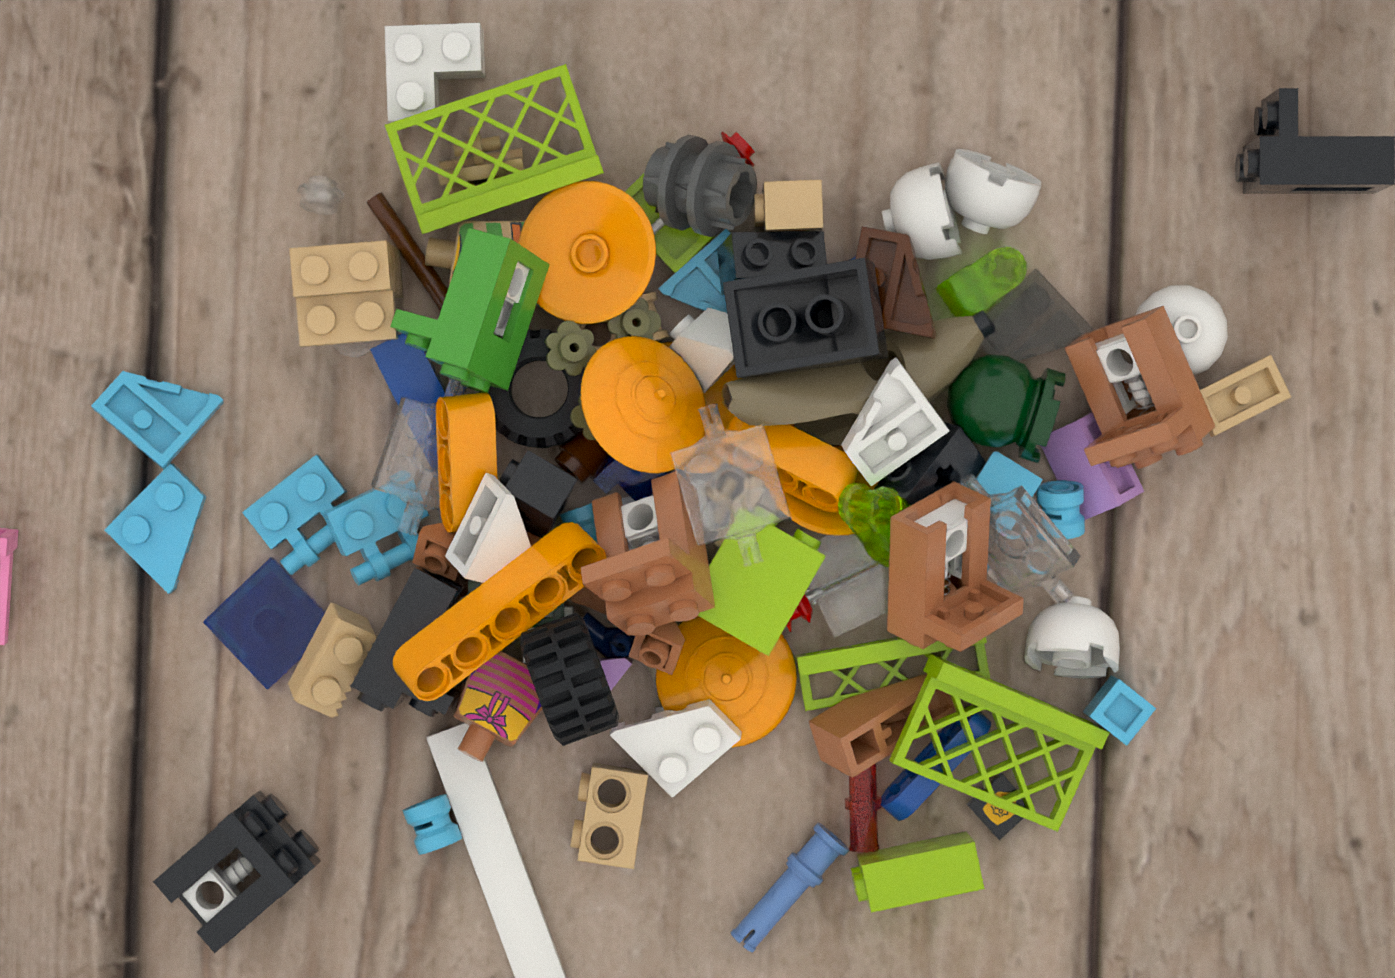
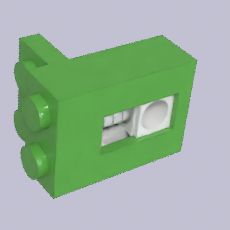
[390,228,550,393]

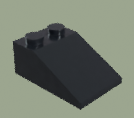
[723,257,889,378]

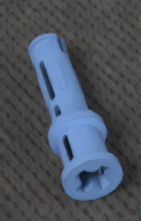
[730,823,850,953]

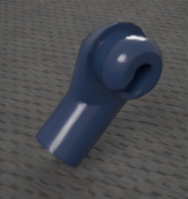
[583,612,635,658]

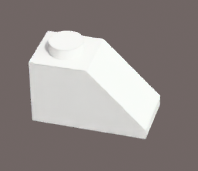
[669,308,735,393]
[445,473,531,583]

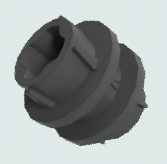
[643,135,757,237]

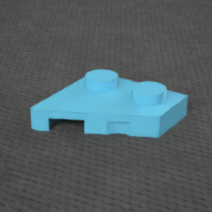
[104,463,207,594]

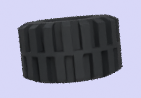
[479,328,585,448]
[520,613,619,746]

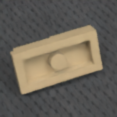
[1200,355,1291,437]

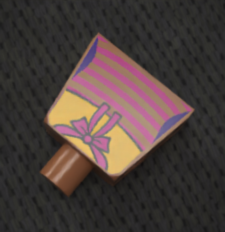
[453,651,542,762]

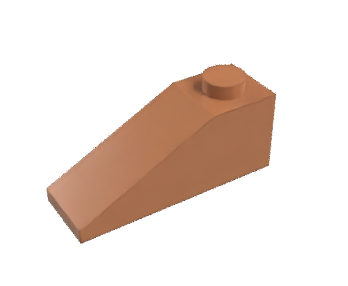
[808,674,956,778]

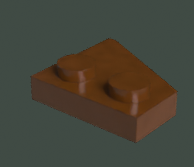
[855,226,936,339]

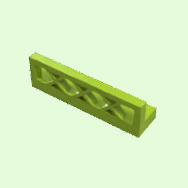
[795,637,990,711]

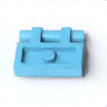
[242,455,347,575]
[322,472,429,586]

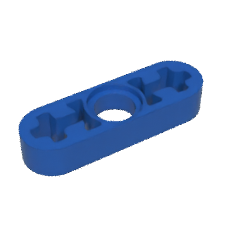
[880,705,991,821]

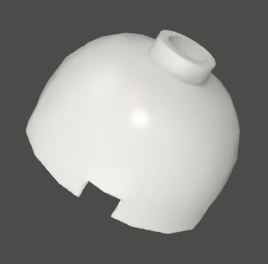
[944,149,1042,234]
[882,162,962,260]
[1136,285,1228,376]
[1024,596,1120,679]

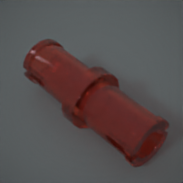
[844,764,882,853]

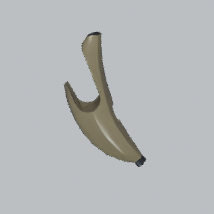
[721,310,996,446]

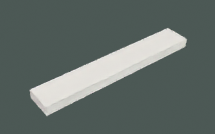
[426,723,567,978]

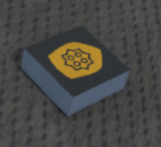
[967,773,1025,840]

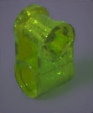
[934,247,1027,317]
[838,483,908,568]

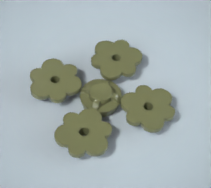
[545,298,661,440]

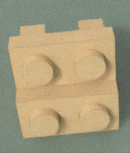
[289,240,404,347]

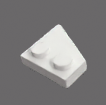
[841,357,949,486]
[610,699,742,798]

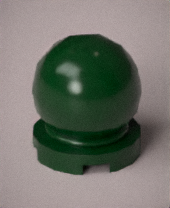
[947,354,1066,463]

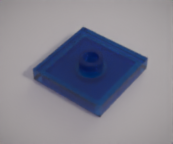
[203,557,325,690]

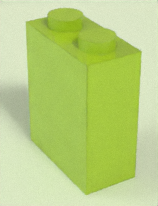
[698,505,826,656]
[850,831,985,913]

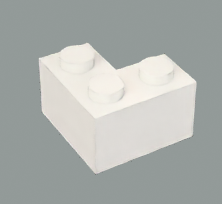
[384,23,485,127]

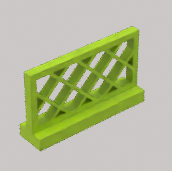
[385,64,604,234]
[889,654,1110,832]

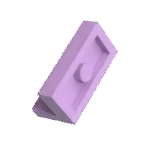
[1041,412,1144,520]

